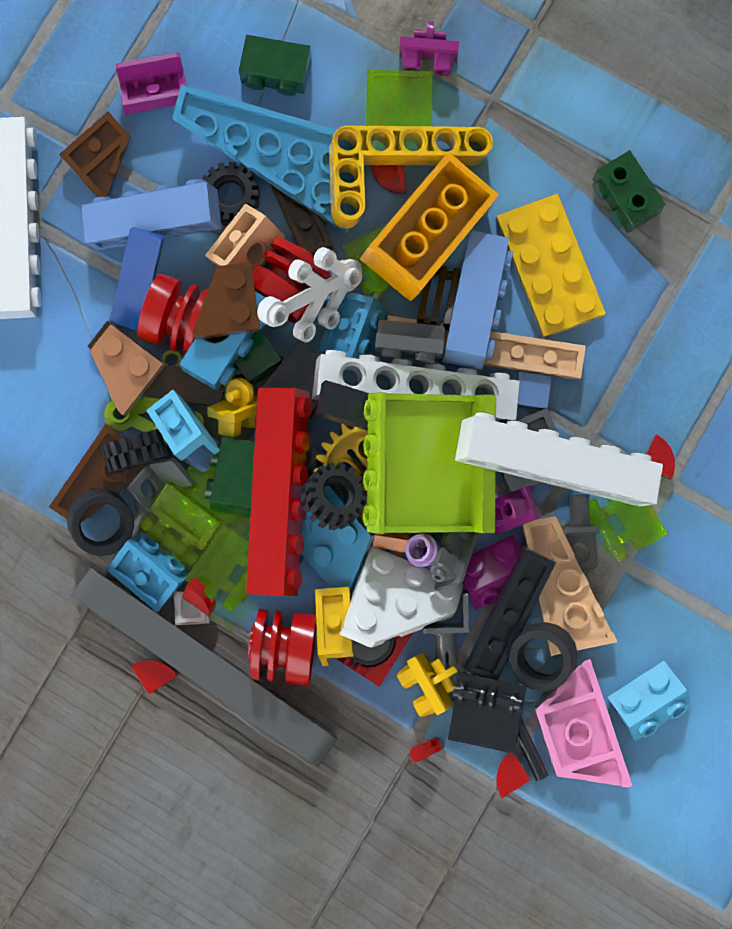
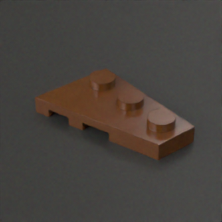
[49,424,160,523]

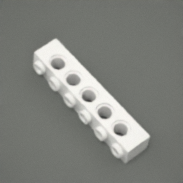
[312,350,520,424]

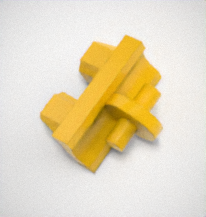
[208,378,257,438]
[396,651,458,717]

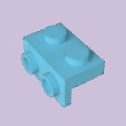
[607,661,691,741]

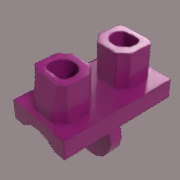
[399,21,459,77]
[492,485,542,535]

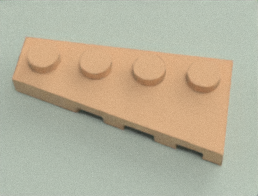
[522,516,618,656]

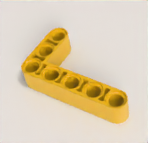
[329,126,493,229]

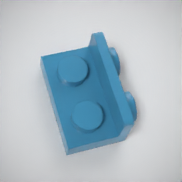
[318,292,387,359]
[106,532,191,613]

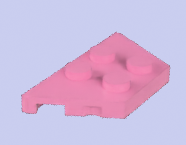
[534,659,633,787]

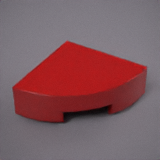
[370,165,407,194]
[646,434,675,480]
[182,577,216,616]
[131,660,179,694]
[409,736,444,763]
[496,753,530,798]

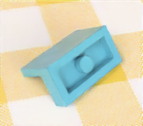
[146,390,220,461]

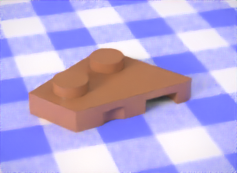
[90,324,165,417]

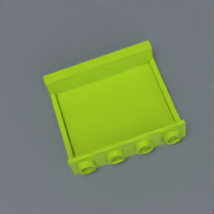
[363,392,496,534]

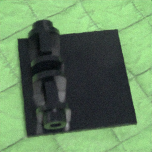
[448,673,527,754]

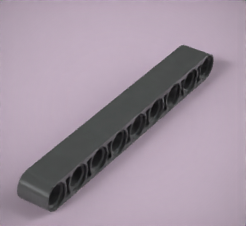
[71,567,337,767]

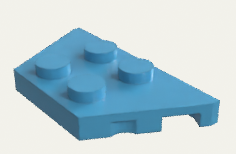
[301,485,375,594]

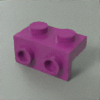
[116,52,187,115]
[462,535,522,610]

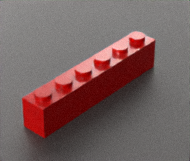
[246,388,312,596]

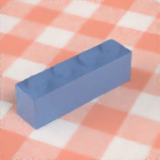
[82,179,221,251]
[443,230,513,370]

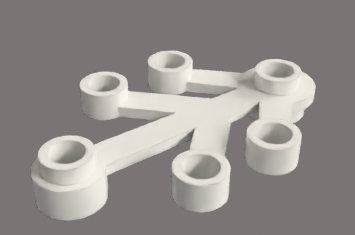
[257,247,362,342]

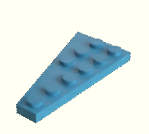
[173,84,365,234]

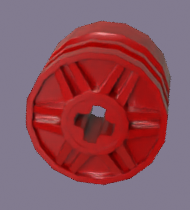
[253,237,332,324]
[137,273,208,355]
[248,608,317,686]

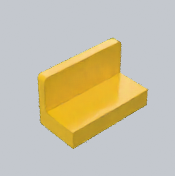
[315,587,354,666]

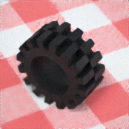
[202,162,260,226]
[101,429,168,473]
[300,463,367,530]

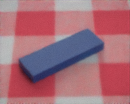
[109,227,165,330]

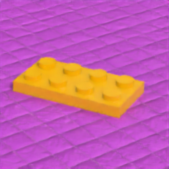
[496,193,606,339]

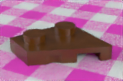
[59,111,131,198]
[193,262,260,340]

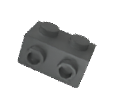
[375,320,445,363]

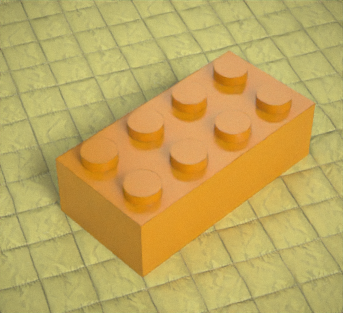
[360,152,499,302]

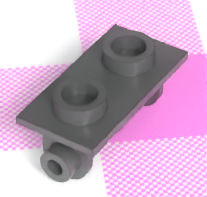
[430,532,479,591]

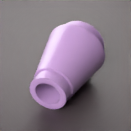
[406,533,443,567]

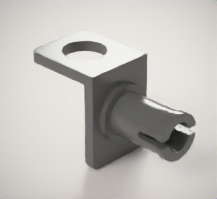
[128,453,194,511]
[563,494,600,569]
[422,590,469,666]

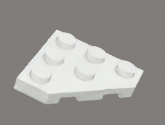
[340,545,463,648]

